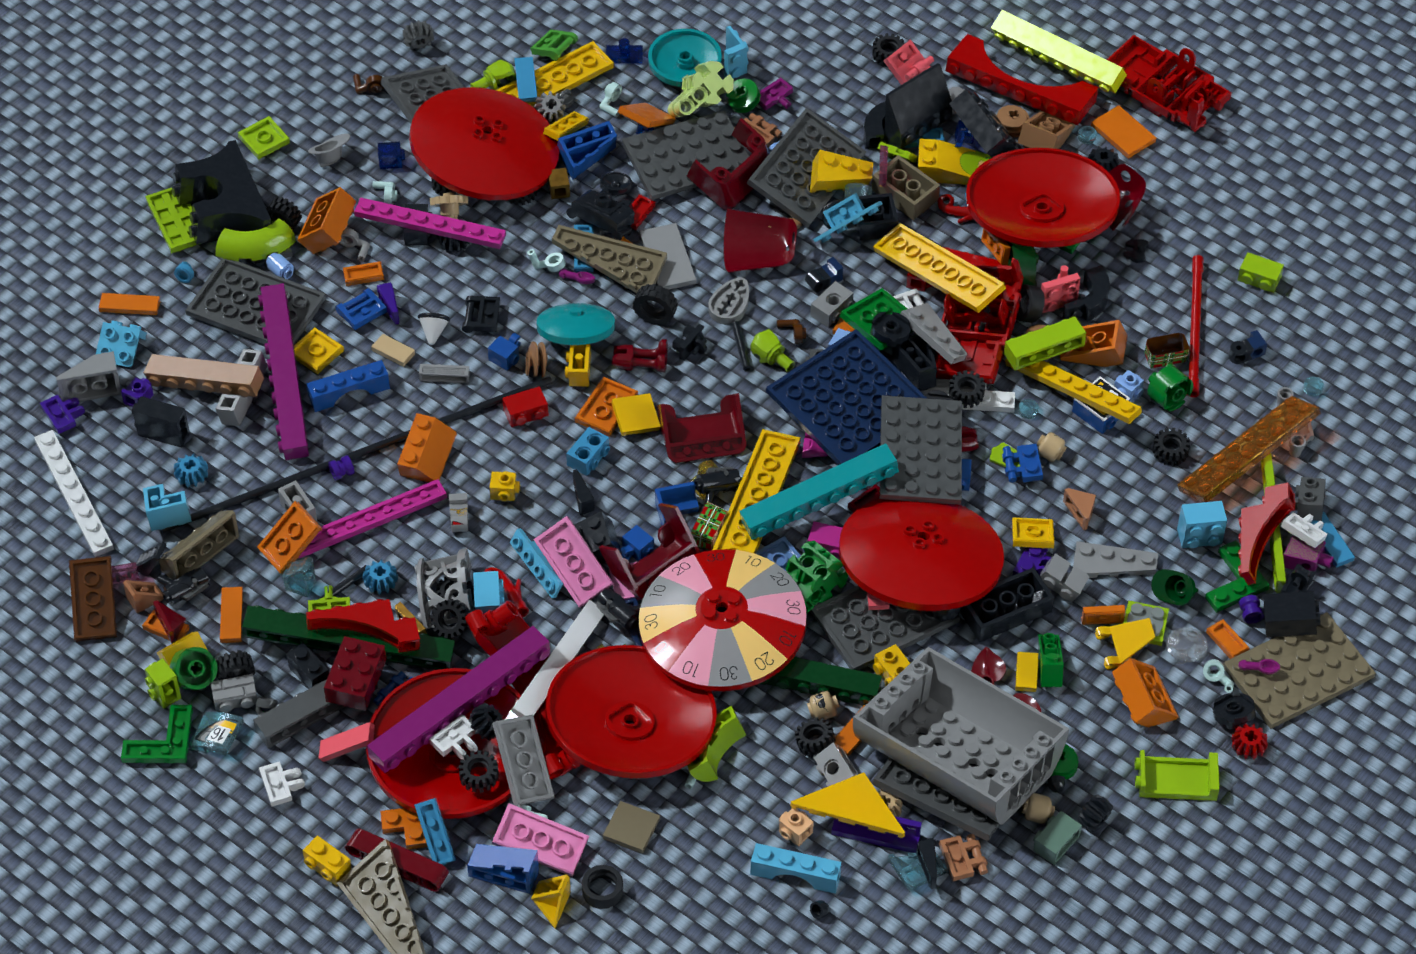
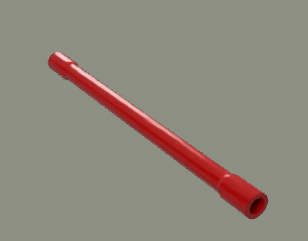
[1187,255,1204,398]

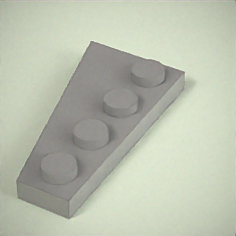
[1073,541,1158,578]

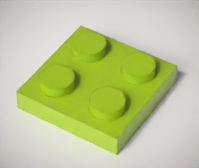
[238,116,290,160]

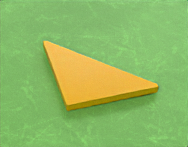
[790,772,905,838]

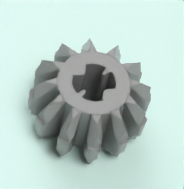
[534,91,566,124]

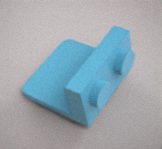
[724,26,749,79]
[96,321,147,368]

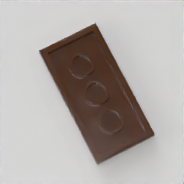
[69,556,117,642]

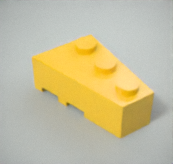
[810,150,873,193]

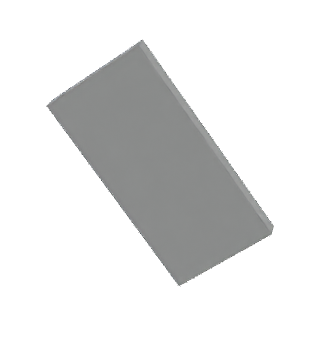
[639,223,696,290]
[492,715,555,806]

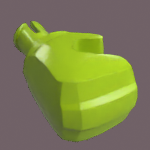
[470,60,516,90]
[750,329,795,372]

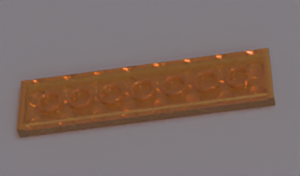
[1177,396,1321,502]

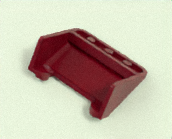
[657,393,746,463]

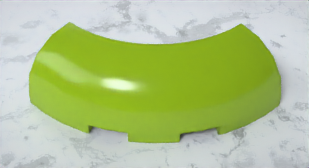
[215,218,296,261]
[687,706,746,782]

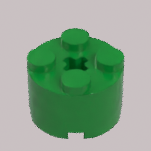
[1147,364,1193,411]
[170,647,218,690]

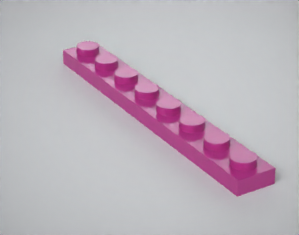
[354,197,506,249]
[298,479,447,559]

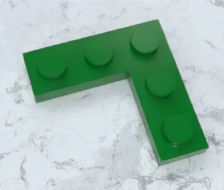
[1205,540,1270,613]
[121,705,193,763]

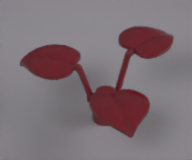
[971,647,1041,712]

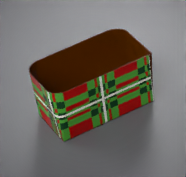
[1144,333,1190,369]

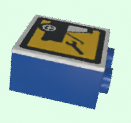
[1072,376,1130,434]

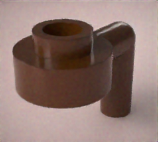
[353,74,384,94]
[777,319,806,344]

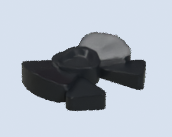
[1123,239,1149,263]

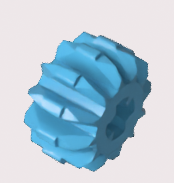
[174,453,208,487]
[363,559,398,595]

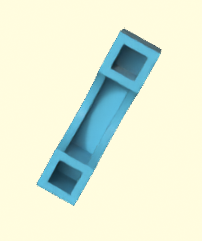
[750,843,841,894]

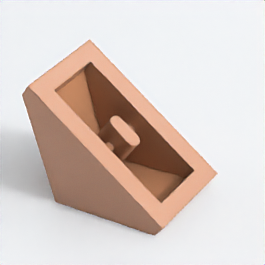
[1063,488,1096,530]
[123,580,164,613]

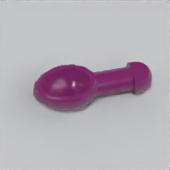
[559,269,595,285]
[1238,659,1280,675]

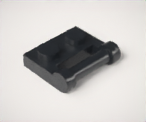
[462,296,500,333]

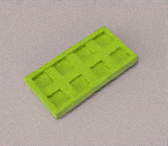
[145,187,199,254]

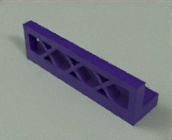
[831,816,922,854]

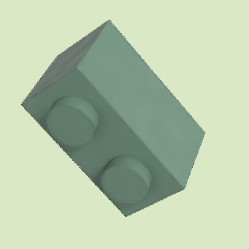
[1033,811,1082,865]

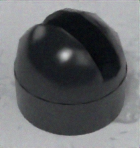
[1048,775,1065,793]
[810,900,829,919]

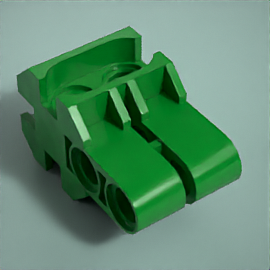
[786,541,848,614]

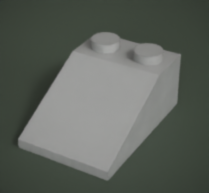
[56,351,121,402]

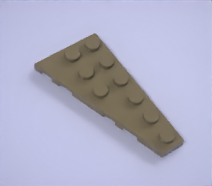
[552,225,667,293]
[337,839,426,954]

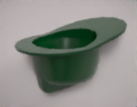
[1151,569,1199,606]

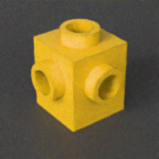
[490,471,520,501]

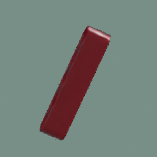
[345,828,449,892]

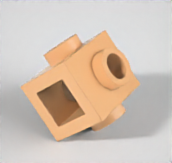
[779,809,813,847]

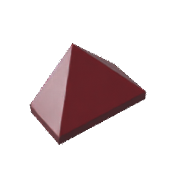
[153,600,186,644]

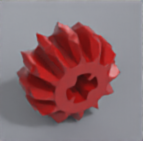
[1231,723,1268,760]

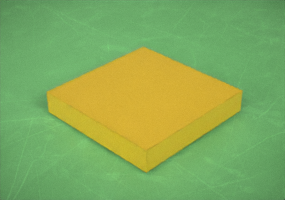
[294,327,344,374]
[611,393,661,436]
[1012,517,1054,549]

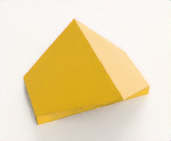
[531,875,571,928]

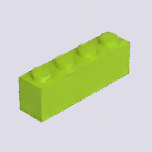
[1004,317,1086,371]

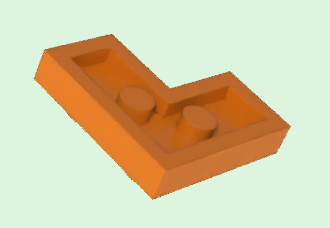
[380,808,428,850]

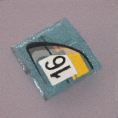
[188,711,244,756]

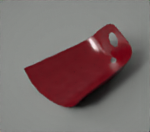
[724,209,797,272]

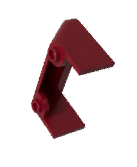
[686,118,769,210]
[599,503,700,599]

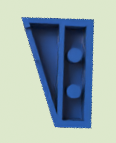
[557,121,617,180]
[467,844,539,894]

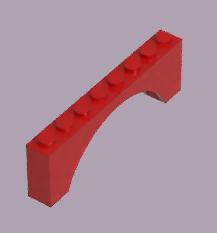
[945,34,1099,126]

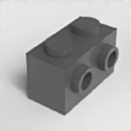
[1295,477,1326,521]

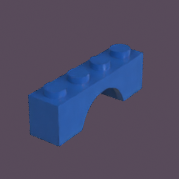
[306,360,390,412]

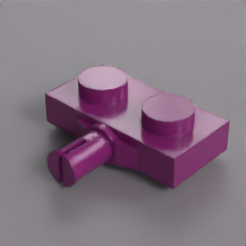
[758,77,793,110]

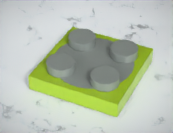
[1124,600,1169,646]

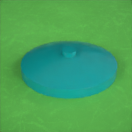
[648,29,722,87]
[537,303,615,345]

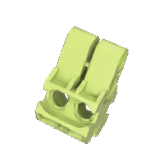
[668,61,734,118]

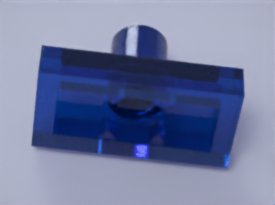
[606,38,643,63]

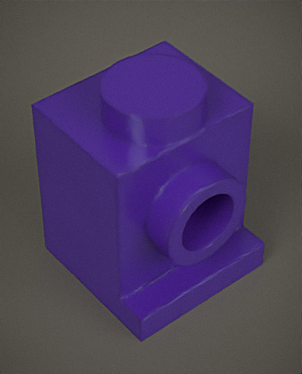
[121,377,154,407]

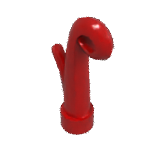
[937,194,974,224]
[483,567,529,617]

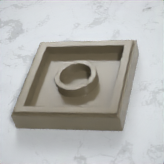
[603,801,660,854]

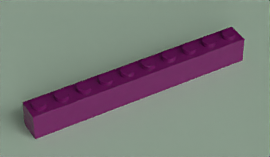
[258,283,309,460]
[367,626,550,773]

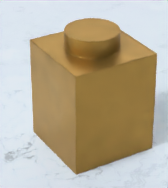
[548,168,570,200]

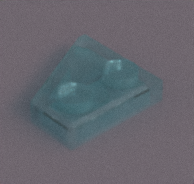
[888,852,947,892]

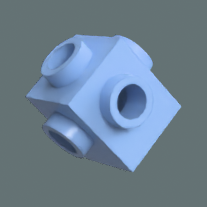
[1114,370,1144,403]

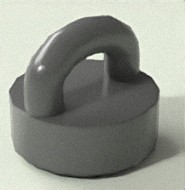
[558,89,574,108]
[256,697,278,715]

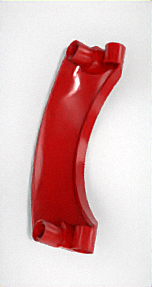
[465,601,582,779]

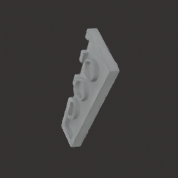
[900,303,967,365]

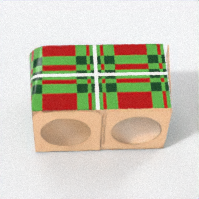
[691,501,728,551]

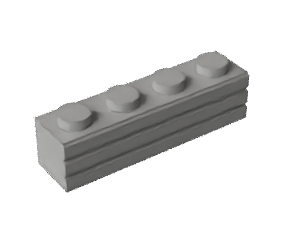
[419,364,470,383]

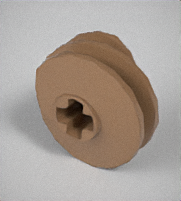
[997,105,1030,137]
[525,341,548,378]

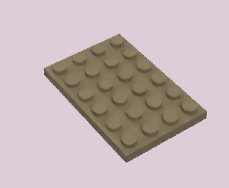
[1223,612,1376,729]

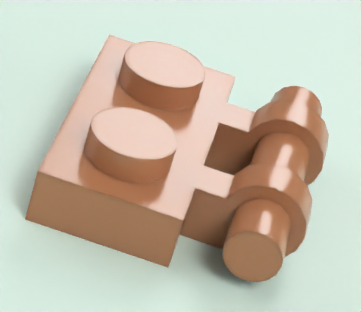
[734,113,782,148]
[939,834,988,881]

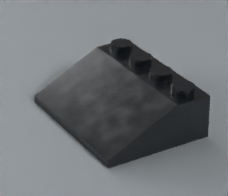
[884,63,952,149]

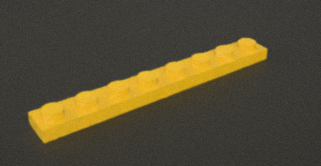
[1005,359,1142,424]

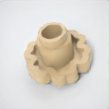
[430,193,468,219]

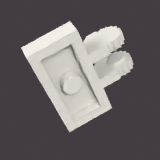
[1281,512,1327,548]
[429,714,478,760]
[259,761,305,807]

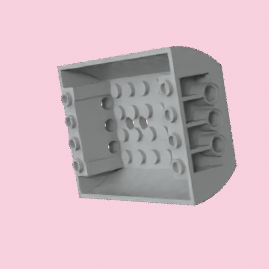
[853,647,1069,825]

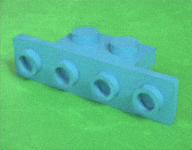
[813,193,882,243]
[510,528,563,598]

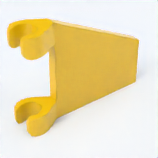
[1095,618,1155,670]

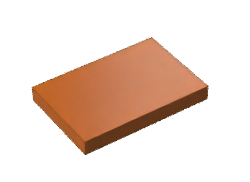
[618,102,676,128]
[1091,105,1156,159]
[575,376,638,437]
[257,501,322,574]

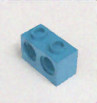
[566,427,610,476]

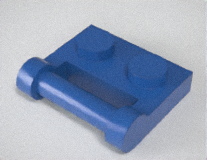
[335,288,387,330]

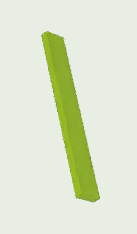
[1260,449,1286,593]

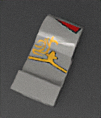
[449,493,468,532]

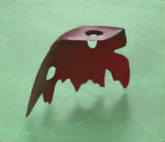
[1109,164,1146,231]

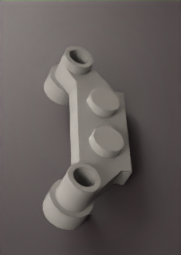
[1277,387,1314,457]

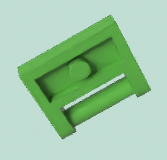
[530,29,578,61]

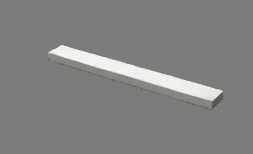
[511,600,604,717]

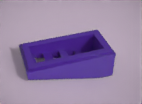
[377,282,400,325]

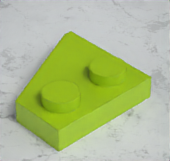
[878,142,918,164]

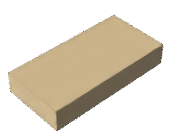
[371,334,415,367]

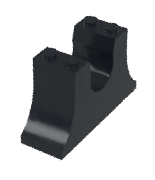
[172,140,271,245]

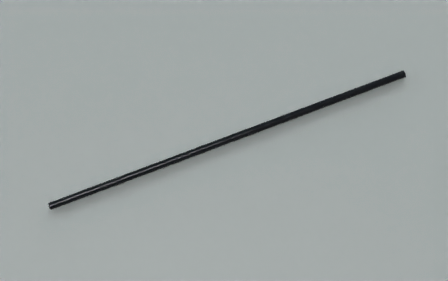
[162,376,552,533]

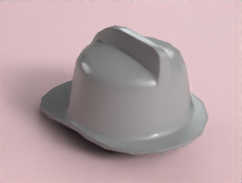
[308,134,351,167]

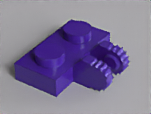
[40,394,85,434]
[1013,547,1051,576]

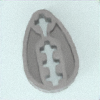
[708,277,749,324]

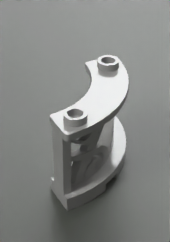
[415,548,474,630]

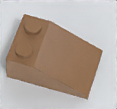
[1017,111,1076,149]

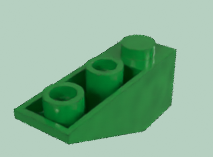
[1038,633,1064,687]

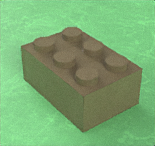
[872,155,940,220]

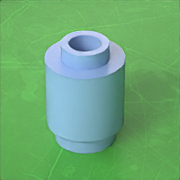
[266,253,294,279]

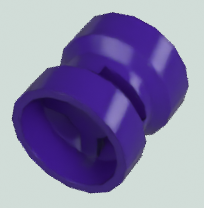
[328,455,355,481]
[1239,595,1264,624]

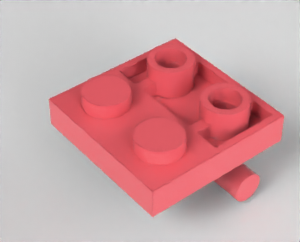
[883,40,934,85]
[1041,265,1081,313]

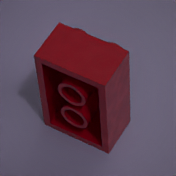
[324,636,387,711]

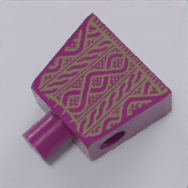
[1283,535,1334,572]

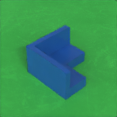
[655,482,699,525]

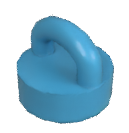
[174,261,194,283]

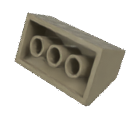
[159,510,239,580]

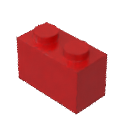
[502,386,549,427]

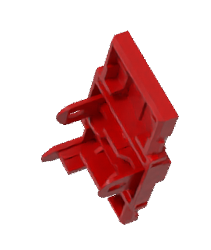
[1106,35,1232,132]
[935,258,1024,384]

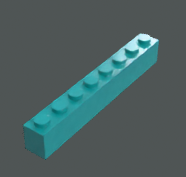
[739,443,899,540]

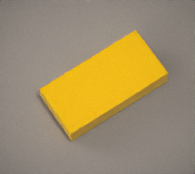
[1015,652,1039,692]

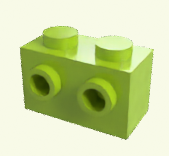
[145,658,181,709]

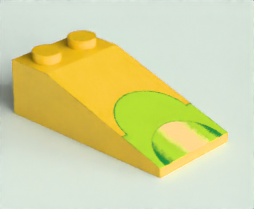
[918,139,992,185]

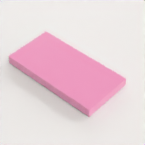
[534,516,614,608]
[492,803,589,877]

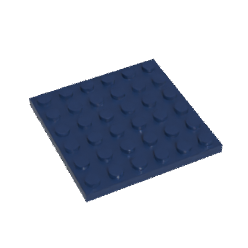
[766,329,928,465]

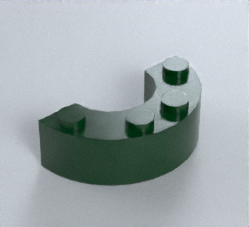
[1005,240,1039,286]

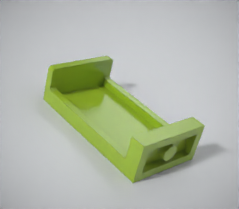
[1134,750,1219,801]

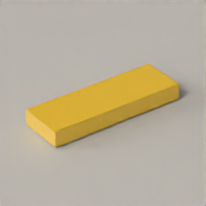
[543,111,589,141]

